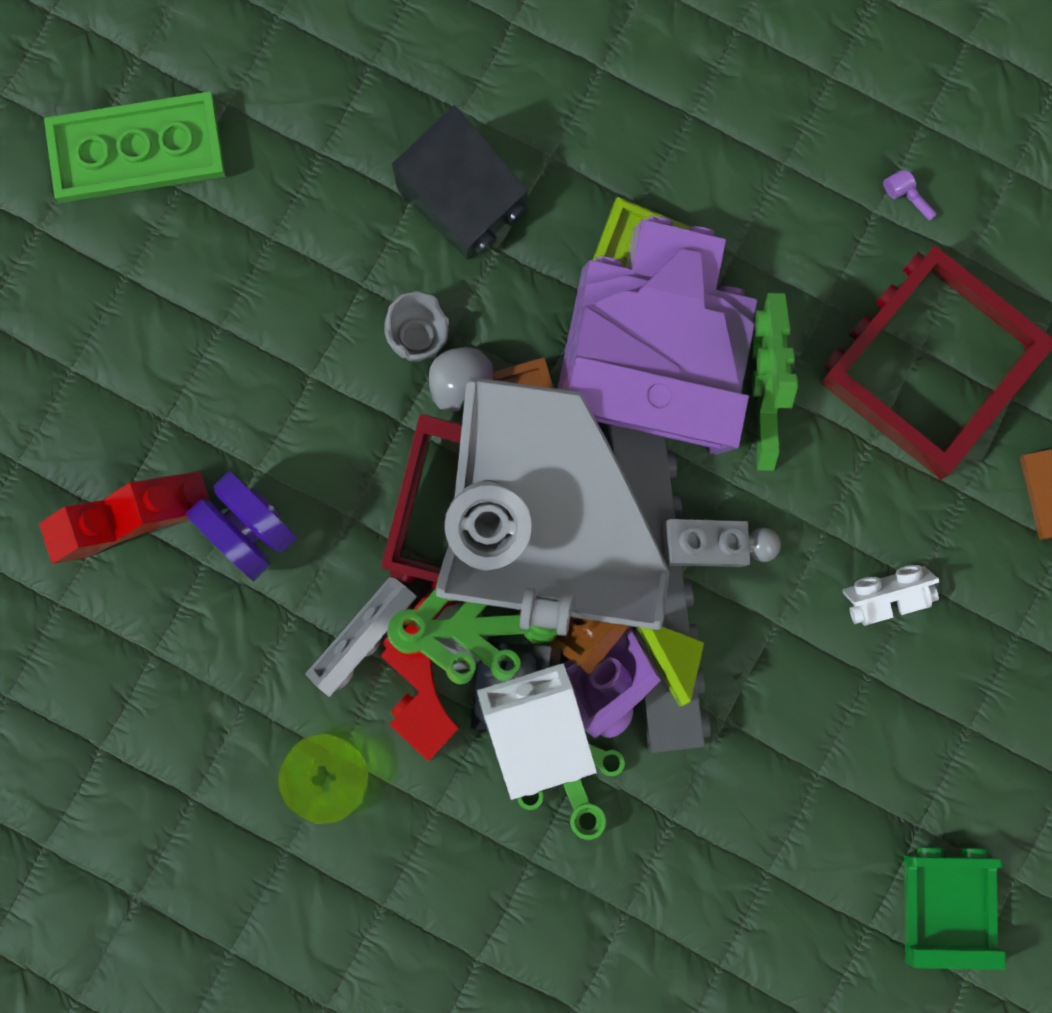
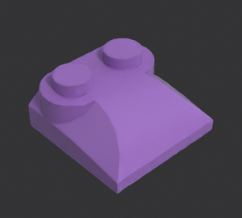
[564,626,661,738]

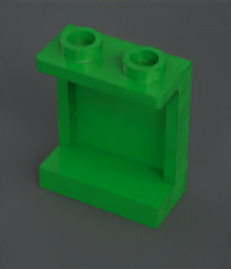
[904,847,1005,970]

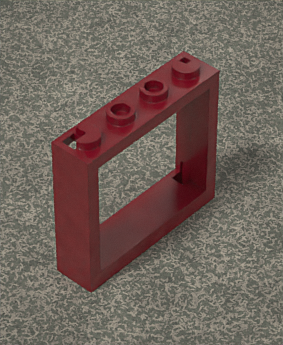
[821,245,1052,480]
[381,414,521,612]

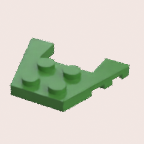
[750,293,798,471]

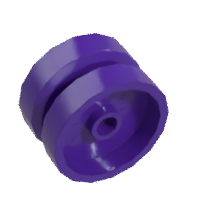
[185,470,298,582]

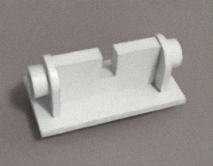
[842,565,939,626]

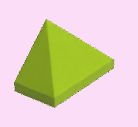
[637,627,704,707]

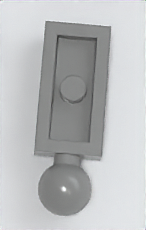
[662,519,781,567]

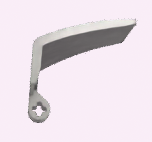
[436,377,670,636]

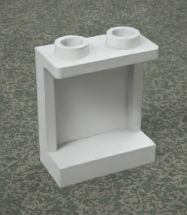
[477,664,597,800]

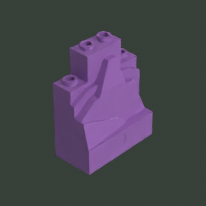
[558,216,757,455]

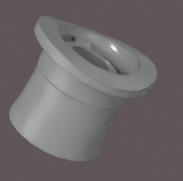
[445,481,532,571]

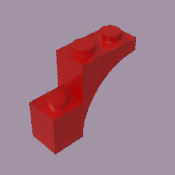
[39,471,210,564]
[381,593,460,761]

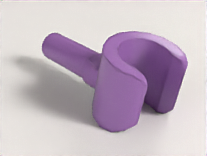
[883,170,937,220]

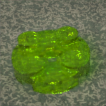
[279,734,369,824]

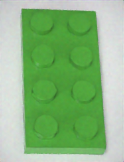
[44,91,226,203]

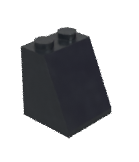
[392,105,528,260]

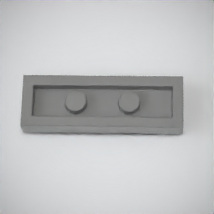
[305,577,417,697]

